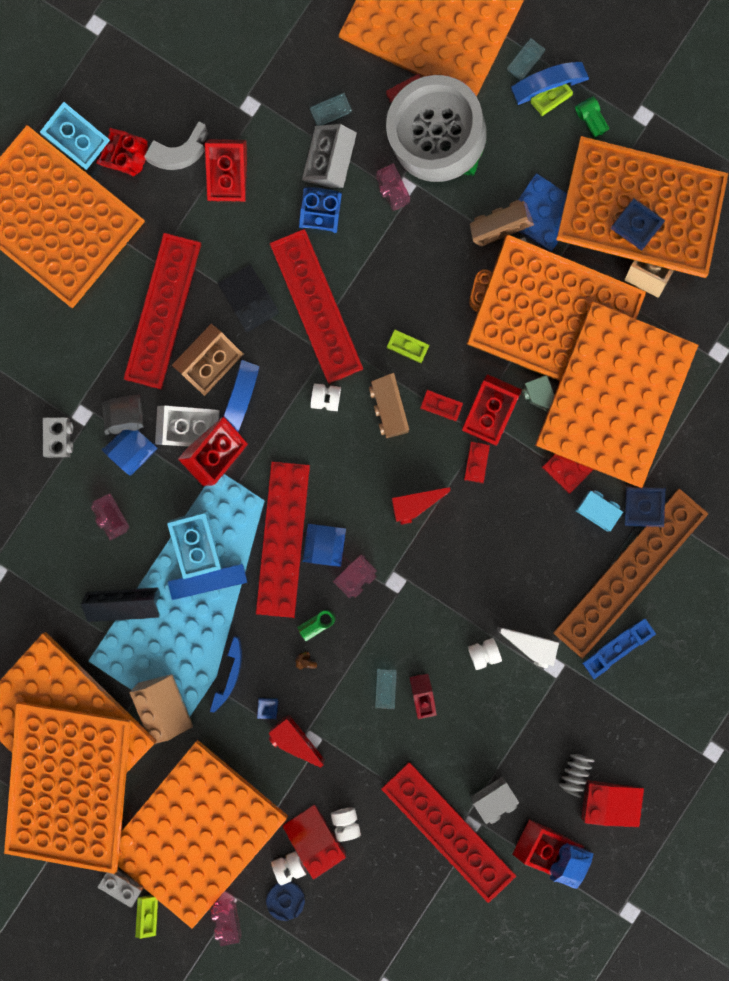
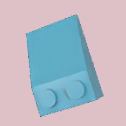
[40,102,110,170]
[167,510,221,579]

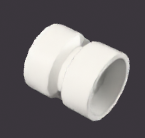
[311,383,341,411]
[468,638,502,670]
[331,807,361,842]
[271,851,306,885]

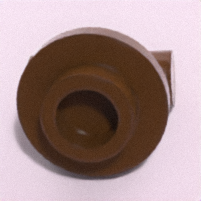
[296,651,317,670]

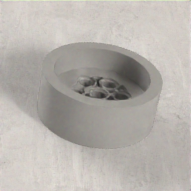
[386,75,487,182]

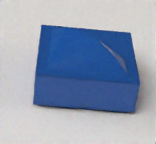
[257,698,278,719]

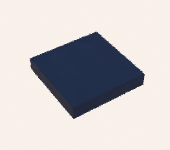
[610,198,665,251]
[625,487,666,527]

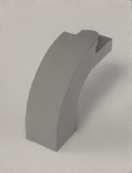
[144,122,208,170]

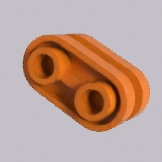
[469,270,492,311]

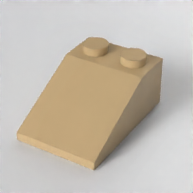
[624,260,674,298]

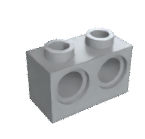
[43,418,73,458]
[98,869,143,907]

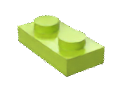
[531,84,573,116]
[387,330,429,363]
[135,895,158,939]

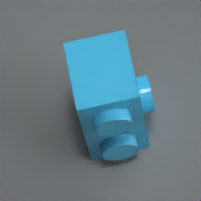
[575,490,623,532]

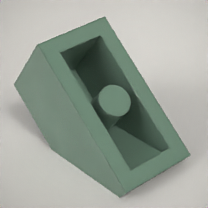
[522,376,554,412]

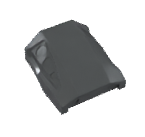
[102,395,144,435]

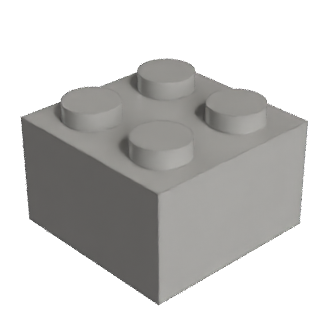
[470,776,519,824]

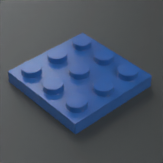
[518,173,567,252]

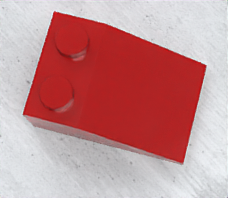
[205,139,247,201]
[462,374,522,446]
[178,417,248,486]
[391,487,450,525]
[268,715,325,768]
[581,780,644,827]
[282,804,346,880]
[512,819,584,875]

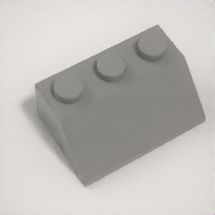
[302,124,357,188]

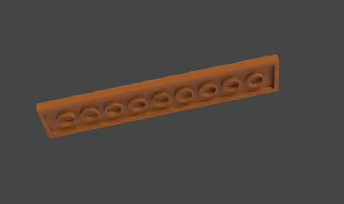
[553,489,708,659]

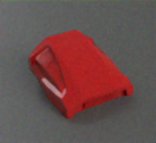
[96,128,148,176]

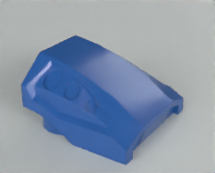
[299,187,342,233]
[102,429,158,476]
[303,524,346,567]
[550,843,594,889]

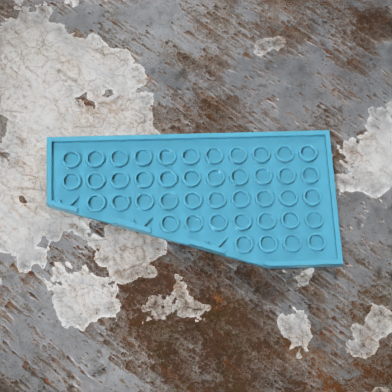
[89,474,265,717]

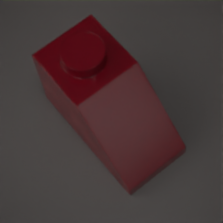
[409,674,437,719]

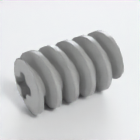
[559,753,595,797]

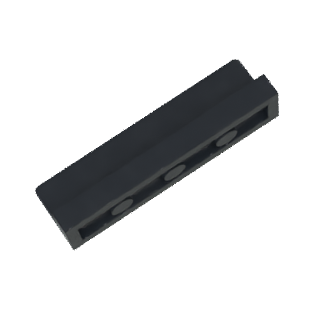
[81,587,160,622]

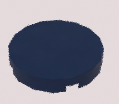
[266,882,305,921]

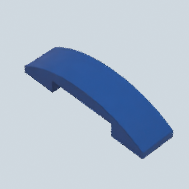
[511,62,589,105]
[222,360,259,432]
[168,564,247,600]
[582,618,656,679]
[210,636,242,713]

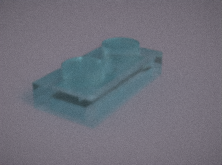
[507,38,546,80]
[310,93,352,126]
[375,669,397,709]

